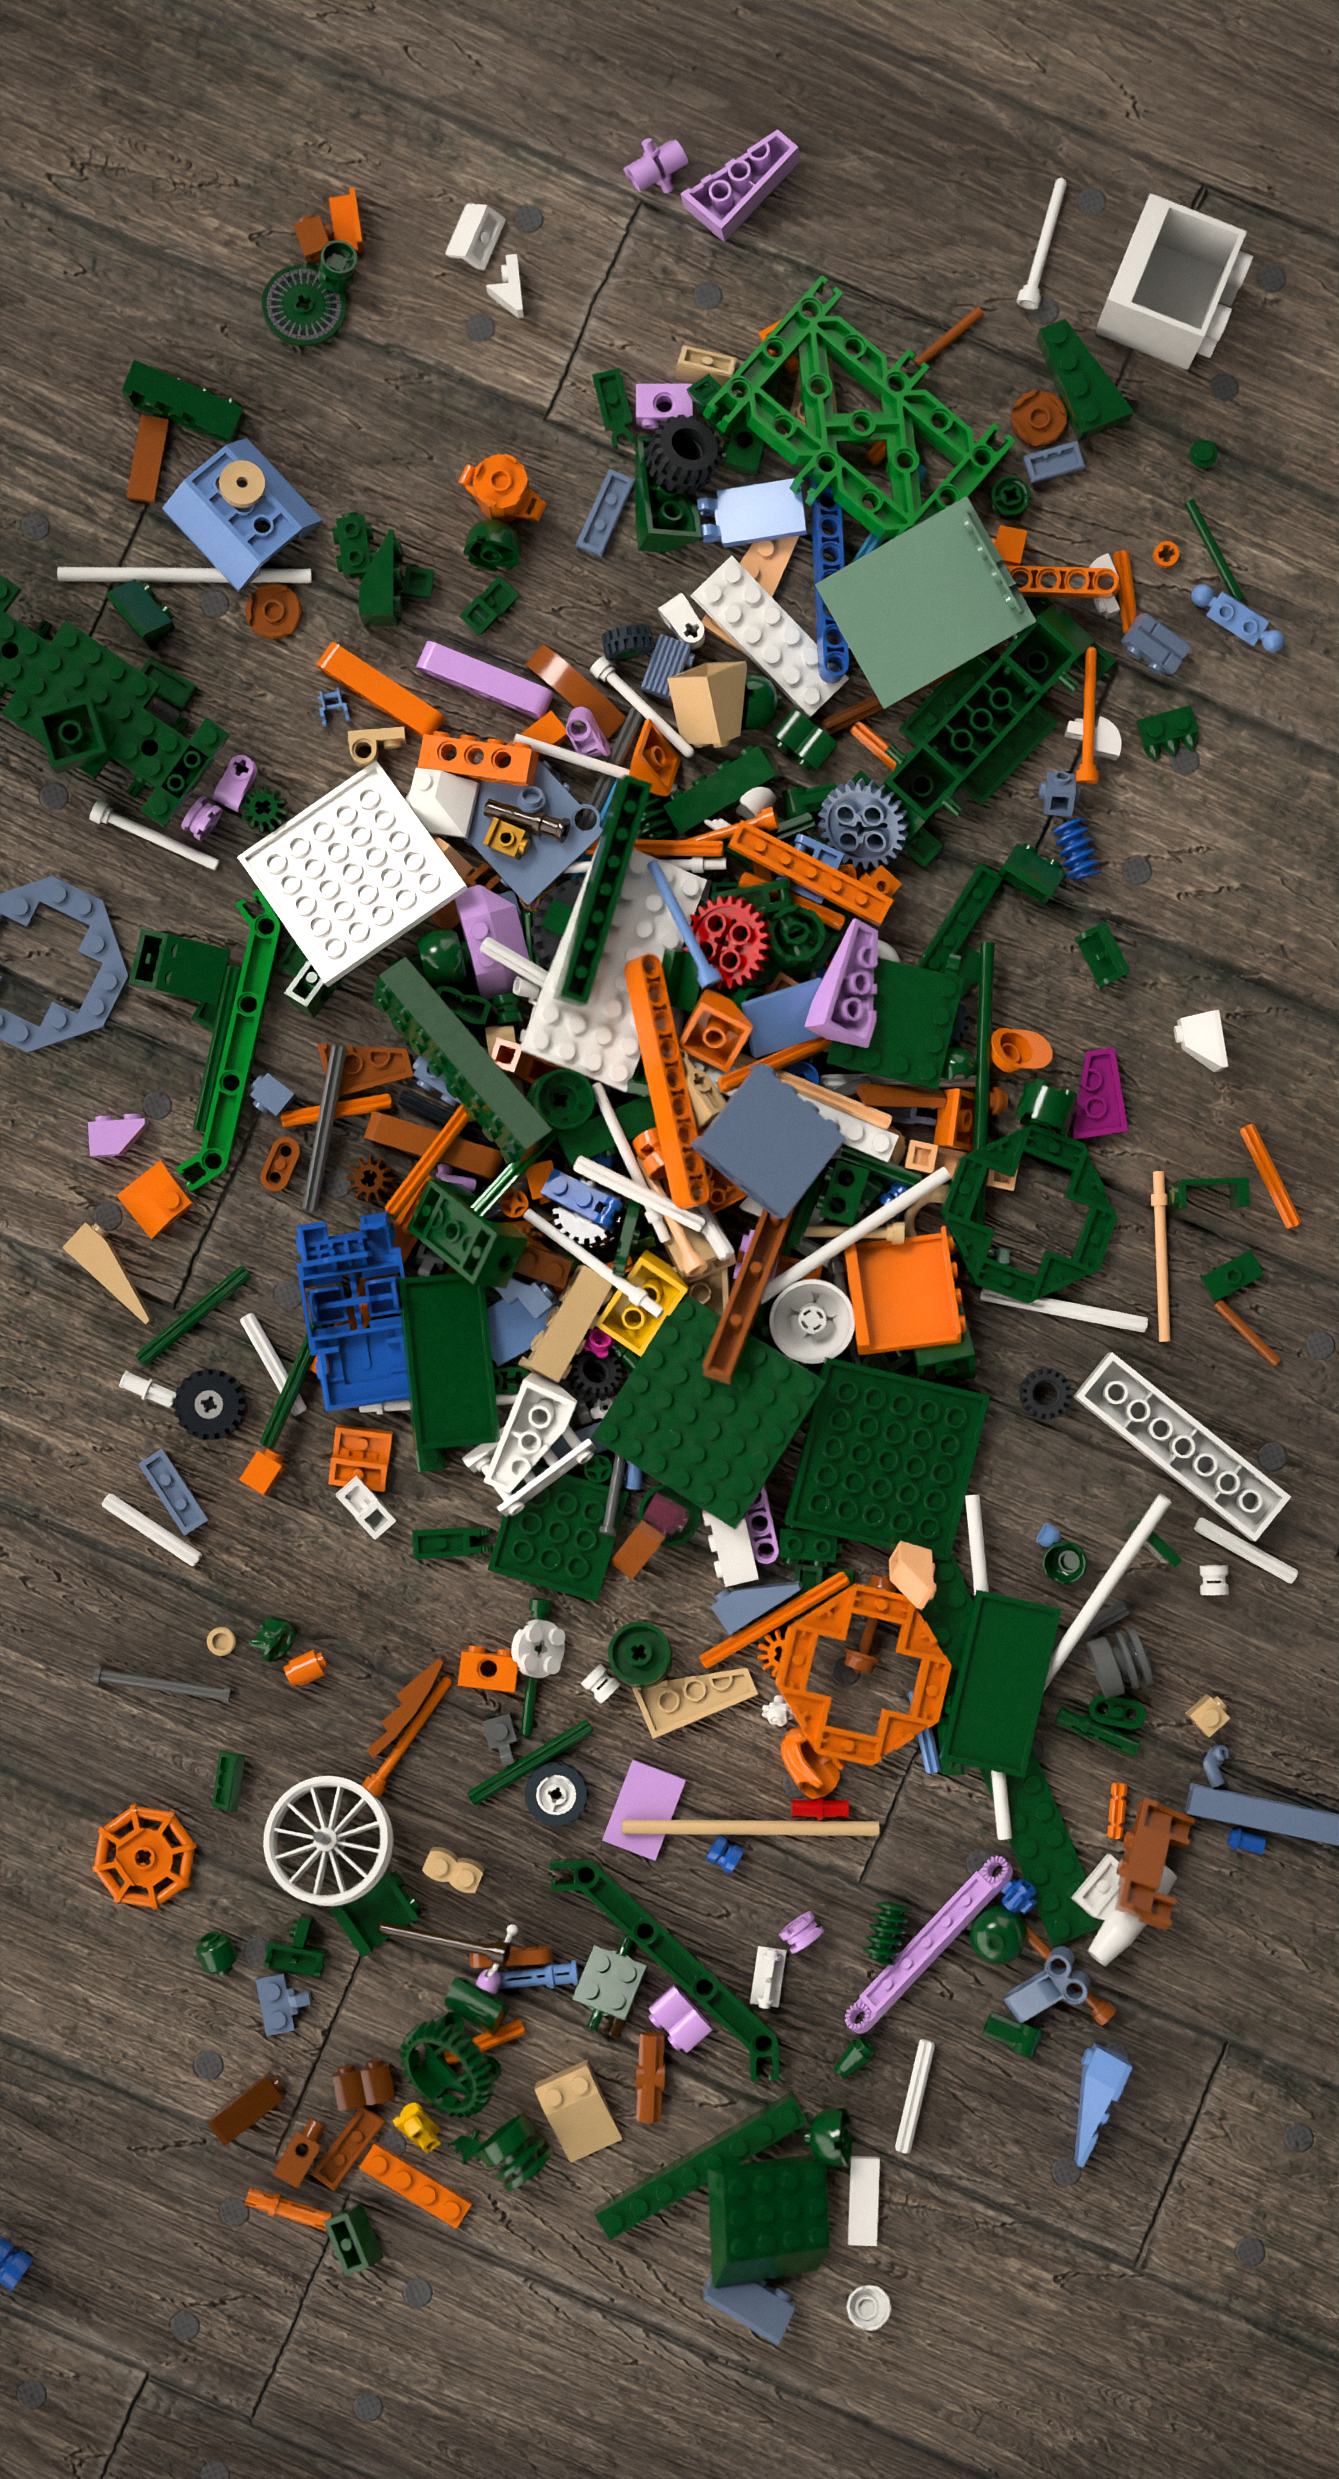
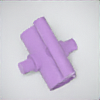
[623,138,688,193]

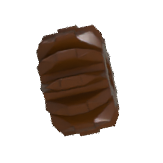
[346,1155,395,1204]

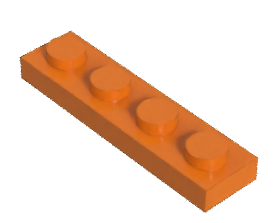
[359,2142,472,2229]

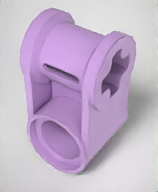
[566,707,611,758]
[213,755,258,812]

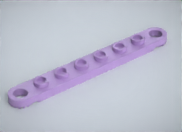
[845,1856,1013,2034]

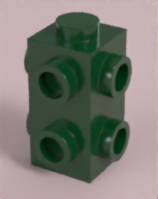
[332,512,376,580]
[778,1525,842,1567]

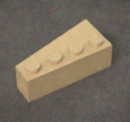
[518,1265,613,1383]

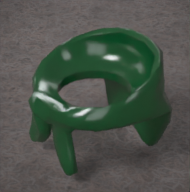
[249,1618,296,1663]

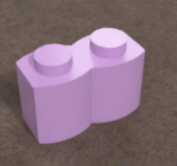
[648,1984,713,2053]

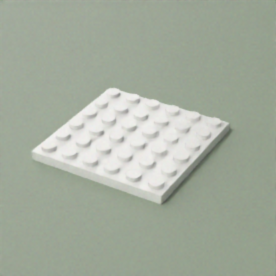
[238,760,468,987]

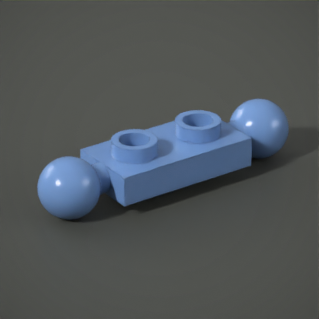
[1191,584,1285,653]

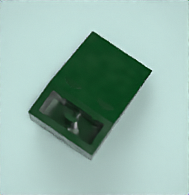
[359,529,403,626]
[128,928,231,1005]

